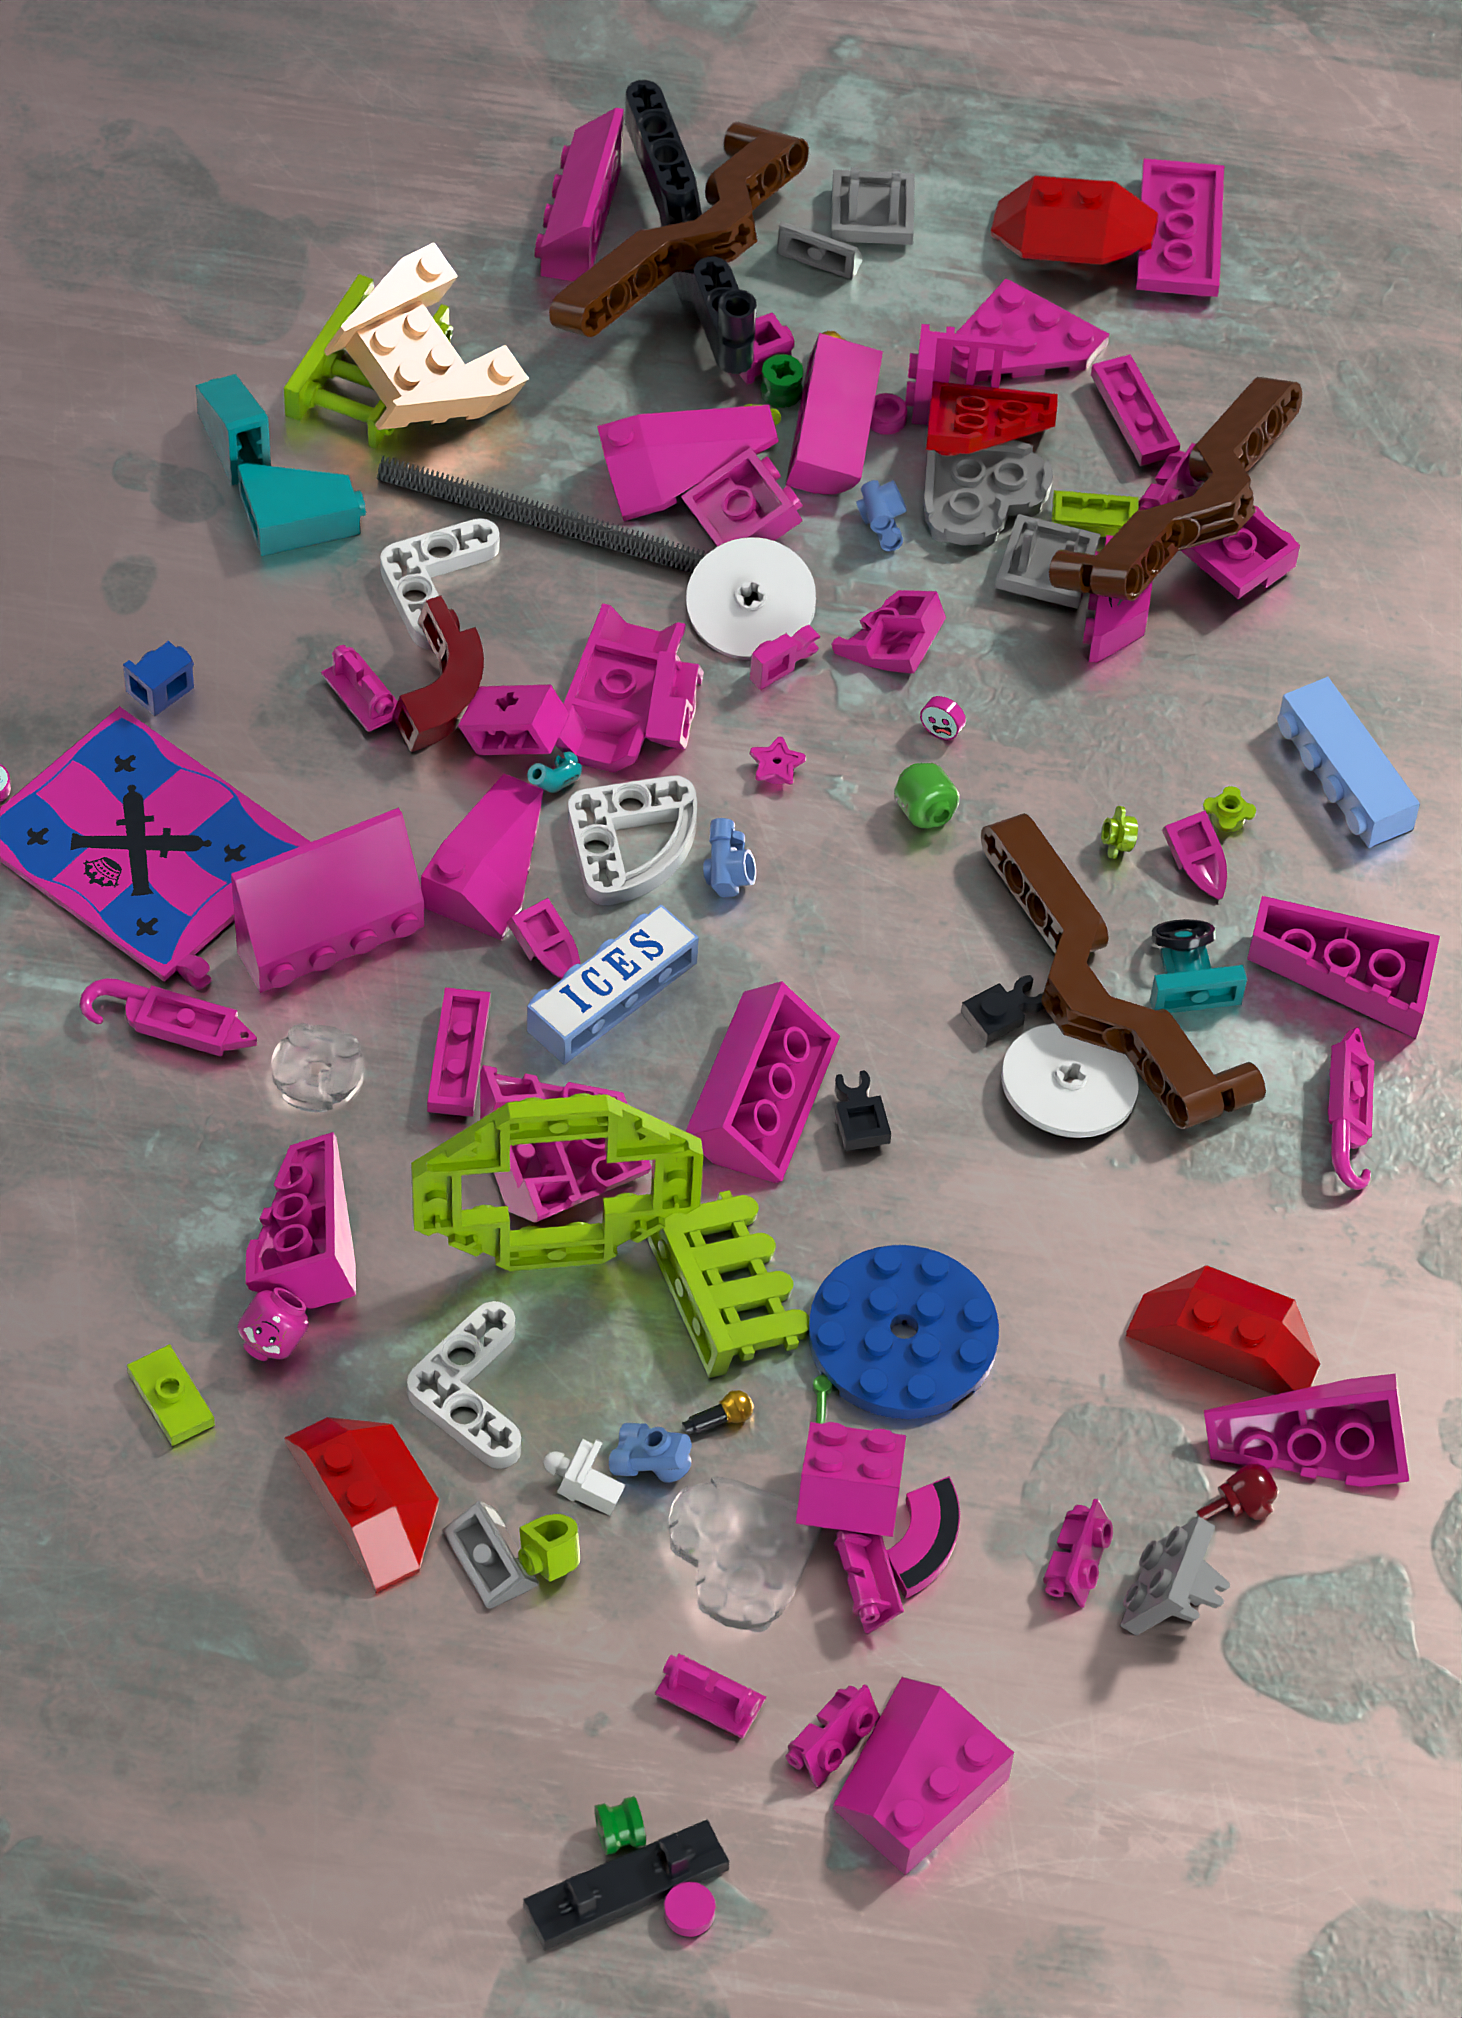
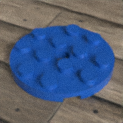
[808,1245,999,1419]

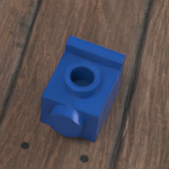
[123,641,194,716]

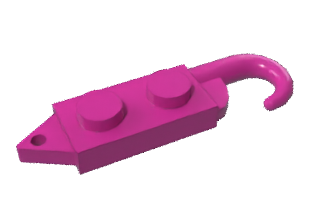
[79,978,257,1057]
[1328,1027,1374,1190]

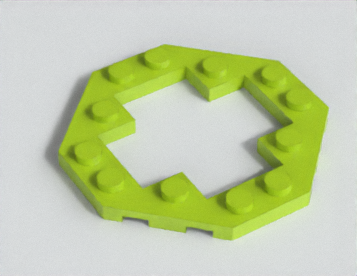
[411,1093,703,1271]

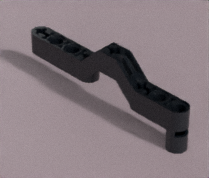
[625,80,757,374]

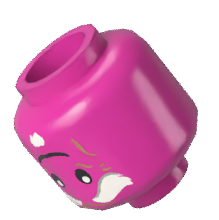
[238,1287,309,1361]

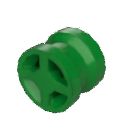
[761,354,804,408]
[594,1796,646,1855]

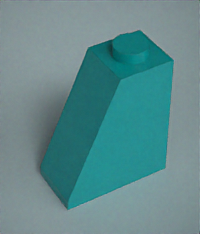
[195,374,271,486]
[237,463,366,556]

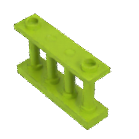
[284,274,453,449]

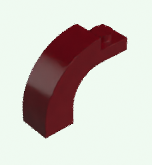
[392,595,484,752]

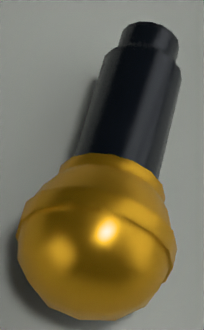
[682,1390,753,1435]

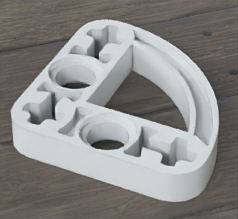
[568,776,697,905]

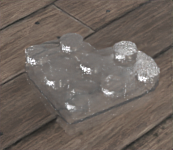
[668,1476,823,1632]

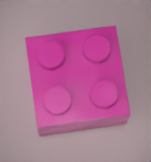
[796,1422,906,1537]

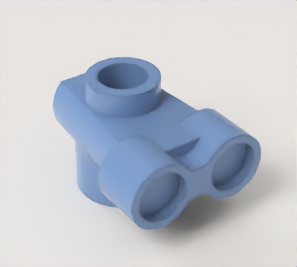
[856,480,907,551]
[703,818,756,897]
[609,1423,692,1483]

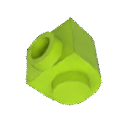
[518,1514,581,1582]

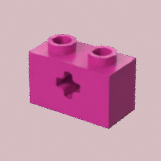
[458,684,570,755]

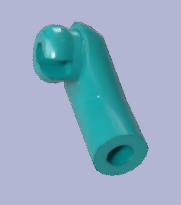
[527,752,582,793]

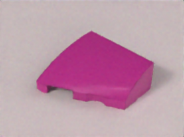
[831,590,946,674]
[645,651,704,750]

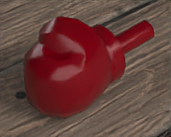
[1196,1464,1279,1520]

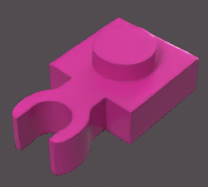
[749,625,820,690]

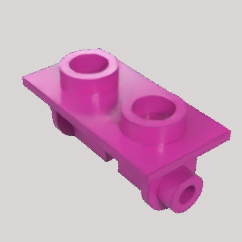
[1138,443,1203,510]
[321,645,398,733]
[1043,1499,1113,1608]
[834,1530,904,1634]
[655,1653,766,1739]
[785,1684,880,1787]

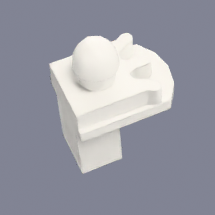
[543,1439,625,1516]

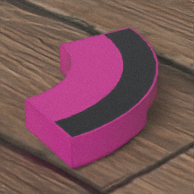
[886,1476,960,1599]

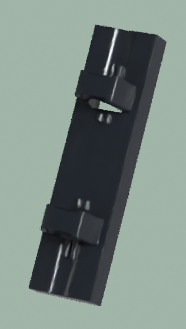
[523,1819,730,1950]

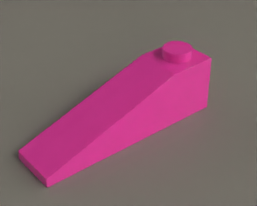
[597,405,779,521]
[421,773,544,941]
[246,1132,356,1309]
[1204,1373,1410,1487]

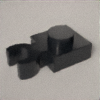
[961,975,1044,1044]
[834,1070,891,1151]

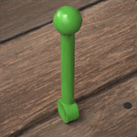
[813,1375,832,1424]

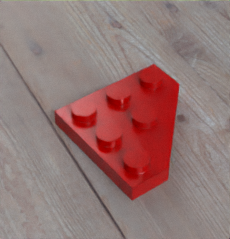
[926,381,1058,456]

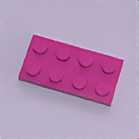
[1136,158,1224,297]

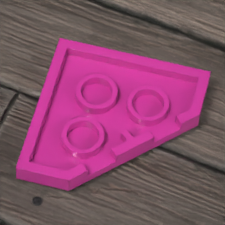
[950,278,1109,382]

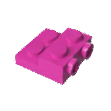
[681,447,803,547]
[1181,505,1300,599]

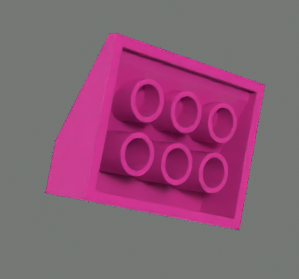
[231,807,425,993]

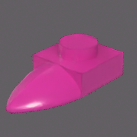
[1162,810,1227,900]
[507,898,580,979]

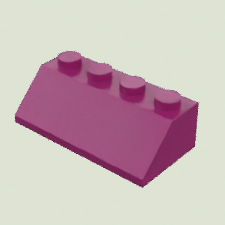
[534,108,624,281]
[685,981,840,1183]

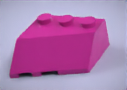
[833,1677,1014,1876]

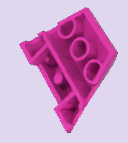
[480,1065,652,1223]

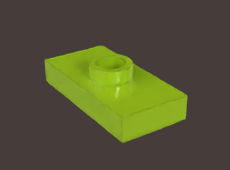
[1052,490,1139,537]
[127,1344,215,1446]

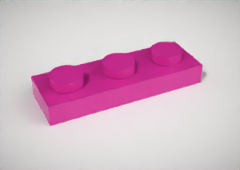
[1091,354,1181,466]
[427,987,491,1117]

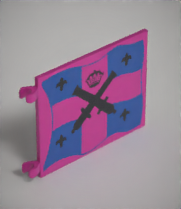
[0,706,310,991]

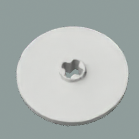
[686,538,816,660]
[1001,1023,1139,1138]

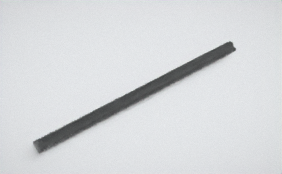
[377,455,758,593]

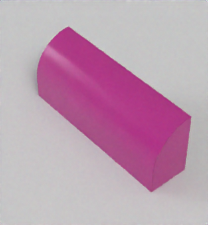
[785,333,883,495]

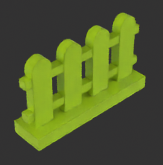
[647,1190,810,1378]

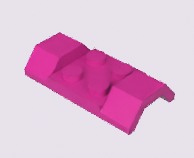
[555,603,686,773]

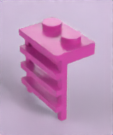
[905,324,1022,425]

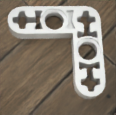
[380,518,499,650]
[407,1301,521,1469]

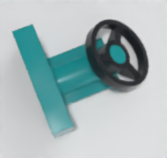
[1150,919,1247,1013]

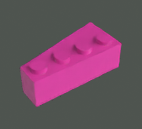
[1247,896,1440,1039]

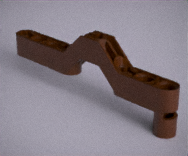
[549,122,809,338]
[1049,377,1302,601]
[981,813,1266,1130]

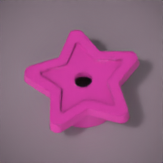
[749,736,806,785]

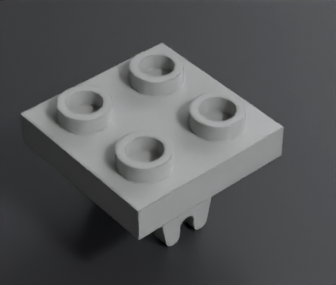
[831,168,914,245]
[995,514,1100,609]
[1120,1517,1230,1636]

